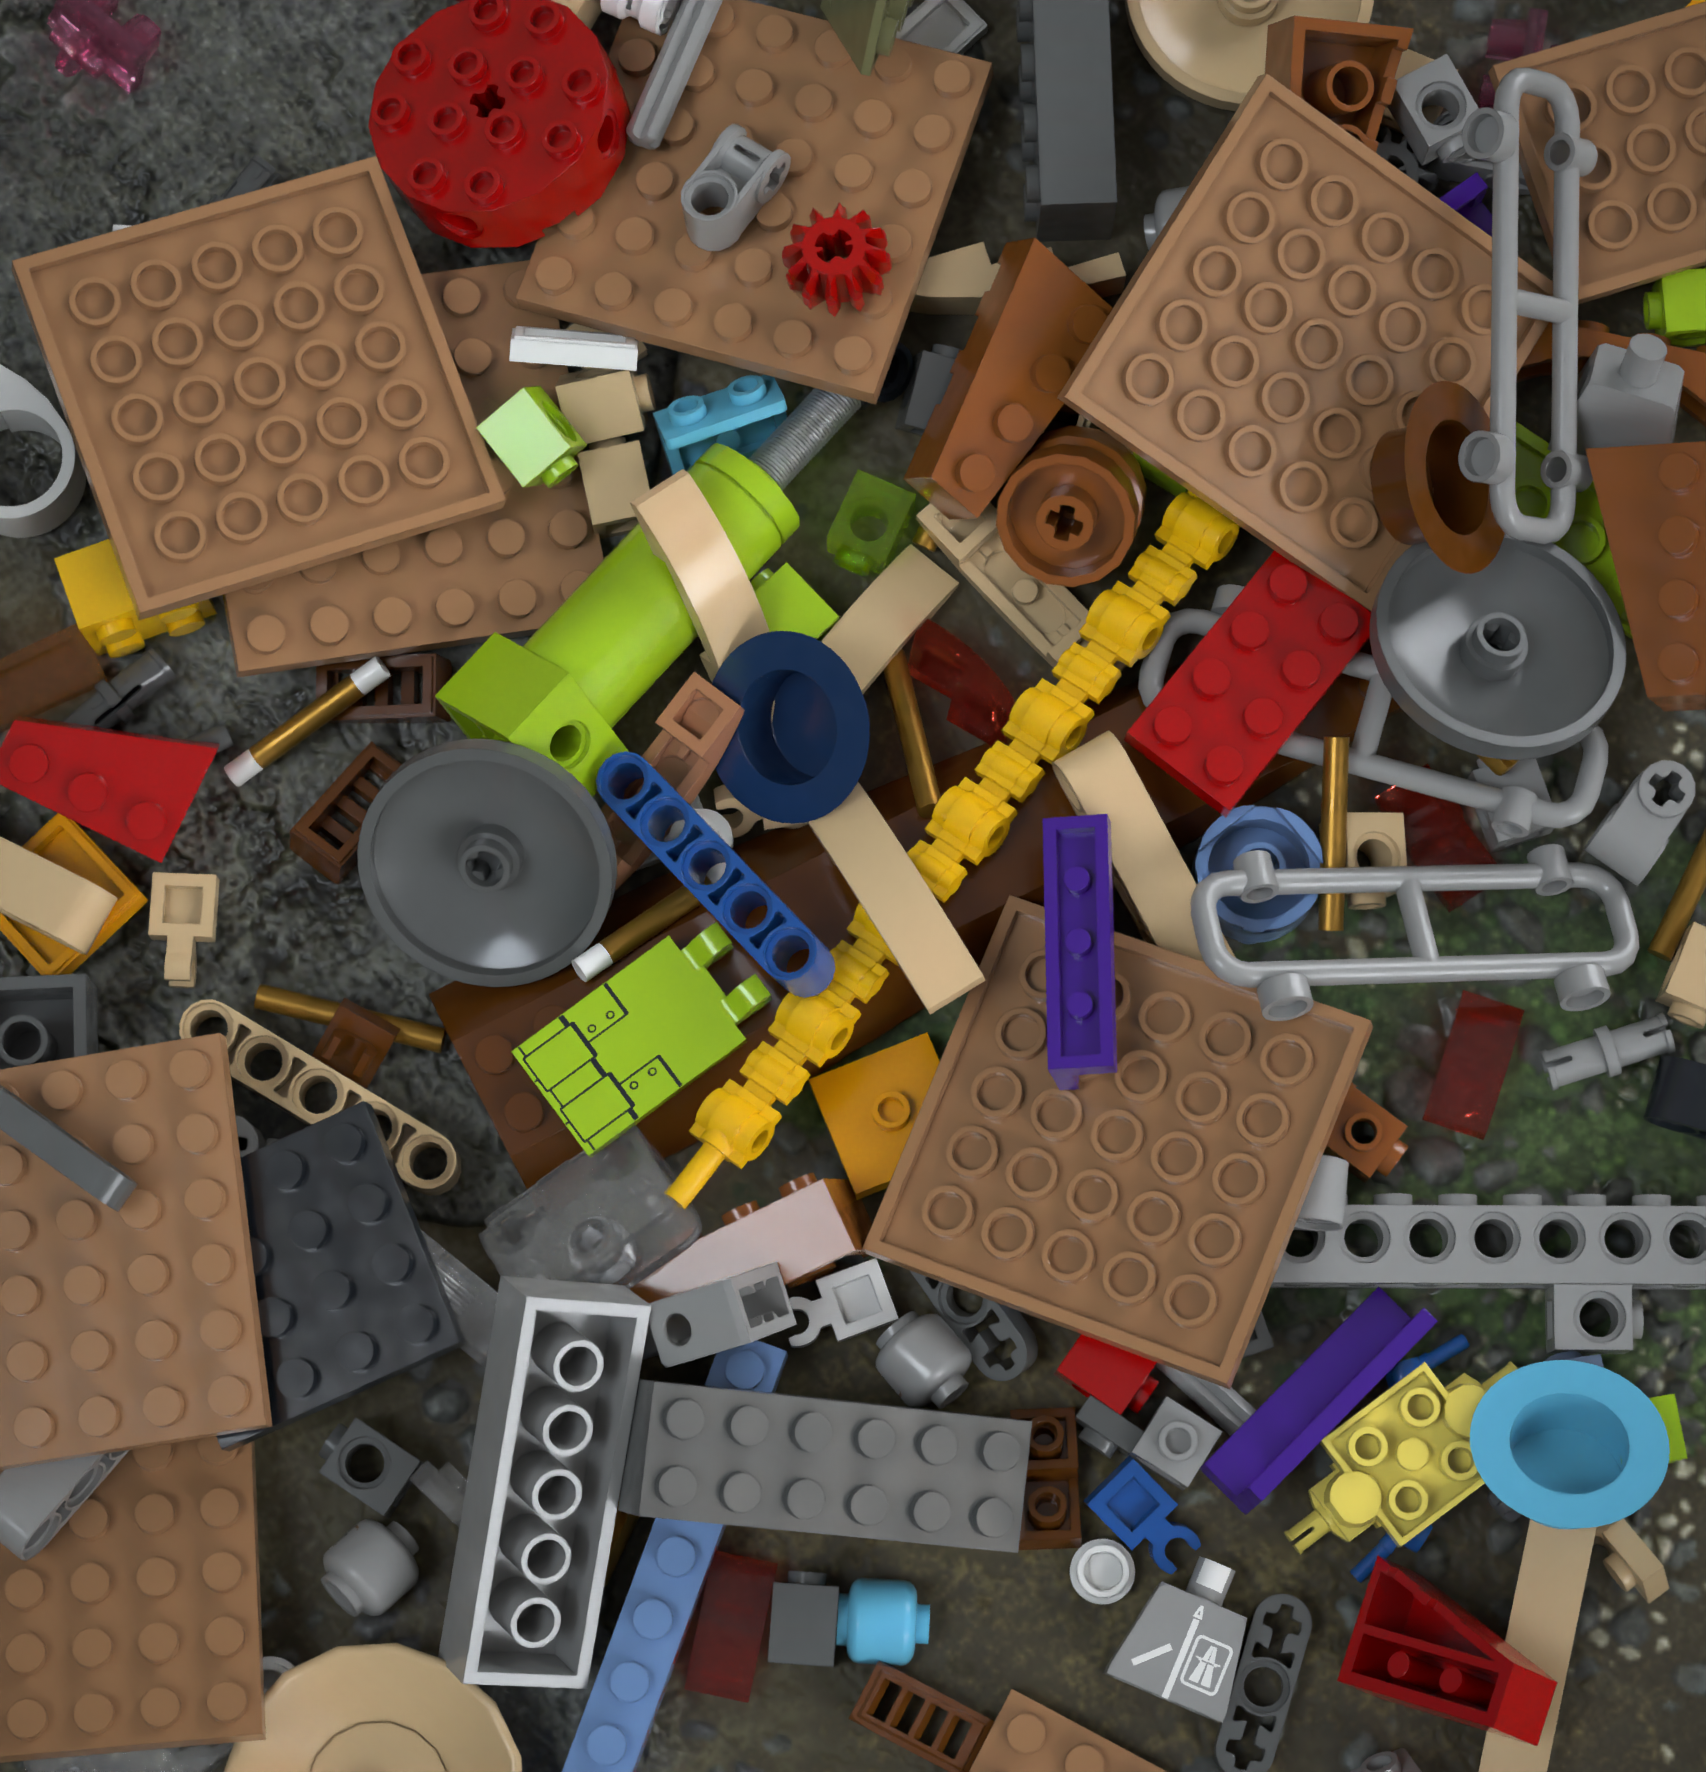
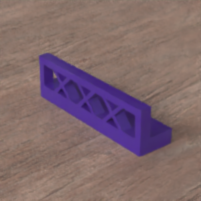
[1043,814,1117,1090]
[1200,1287,1438,1515]

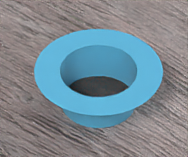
[1470,1360,1670,1529]

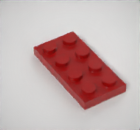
[1124,550,1371,818]

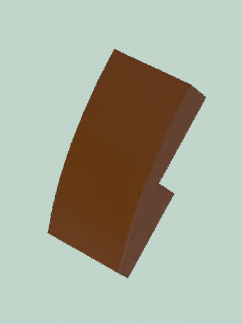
[1010,1407,1082,1550]

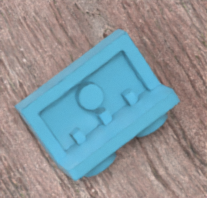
[653,375,787,475]

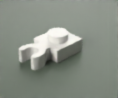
[788,1258,899,1348]

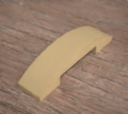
[630,469,770,682]
[916,503,1127,671]
[771,544,959,719]
[807,782,986,1015]

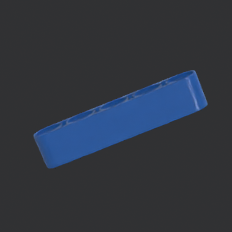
[596,751,835,998]

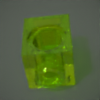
[827,469,916,577]

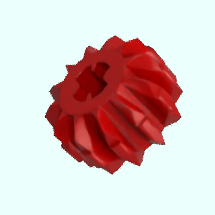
[782,203,892,317]

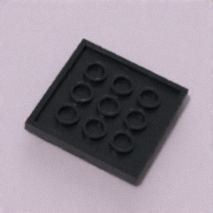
[216,1101,466,1452]

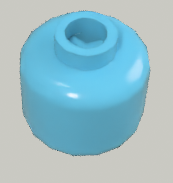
[836,1578,930,1666]

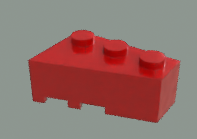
[0,716,220,863]
[1337,1555,1558,1746]

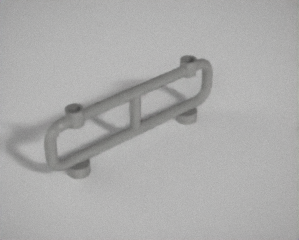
[1458,67,1598,544]
[1138,584,1609,838]
[1190,844,1640,1021]

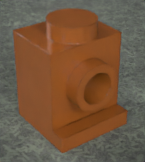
[1324,1082,1409,1183]

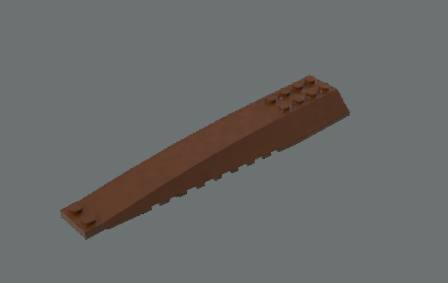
[428,611,1402,1222]

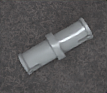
[1539,1012,1676,1091]

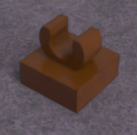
[312,998,401,1089]

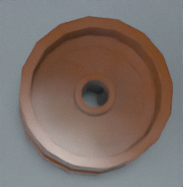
[996,425,1147,587]

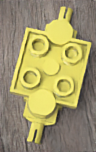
[1284,1361,1518,1555]

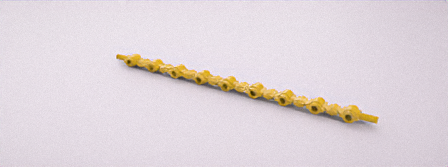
[665,490,1240,1210]

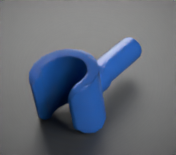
[1386,1334,1469,1388]
[1349,1524,1432,1583]

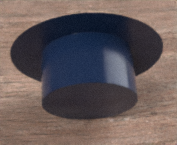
[712,631,869,824]

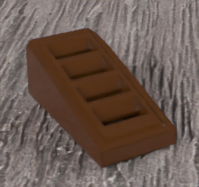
[316,653,452,723]
[290,741,402,885]
[849,1660,995,1772]

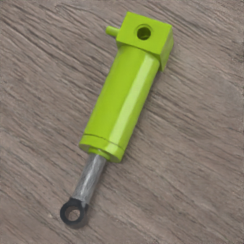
[435,342,913,797]

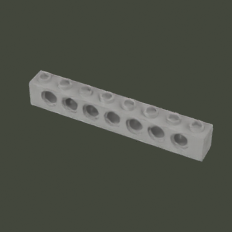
[1270,1193,1706,1290]

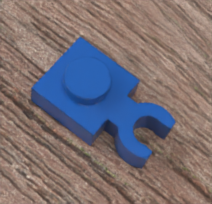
[1083,1455,1201,1574]

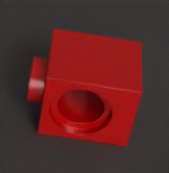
[1054,1334,1159,1415]

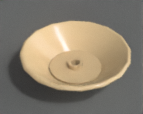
[224,1643,522,1772]

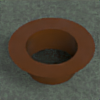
[1371,381,1505,574]

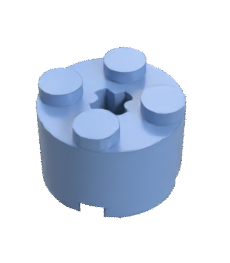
[1191,805,1323,944]

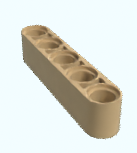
[1052,730,1236,962]
[0,836,118,955]
[179,999,461,1196]
[1478,1519,1597,1772]

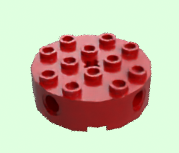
[368,0,631,248]

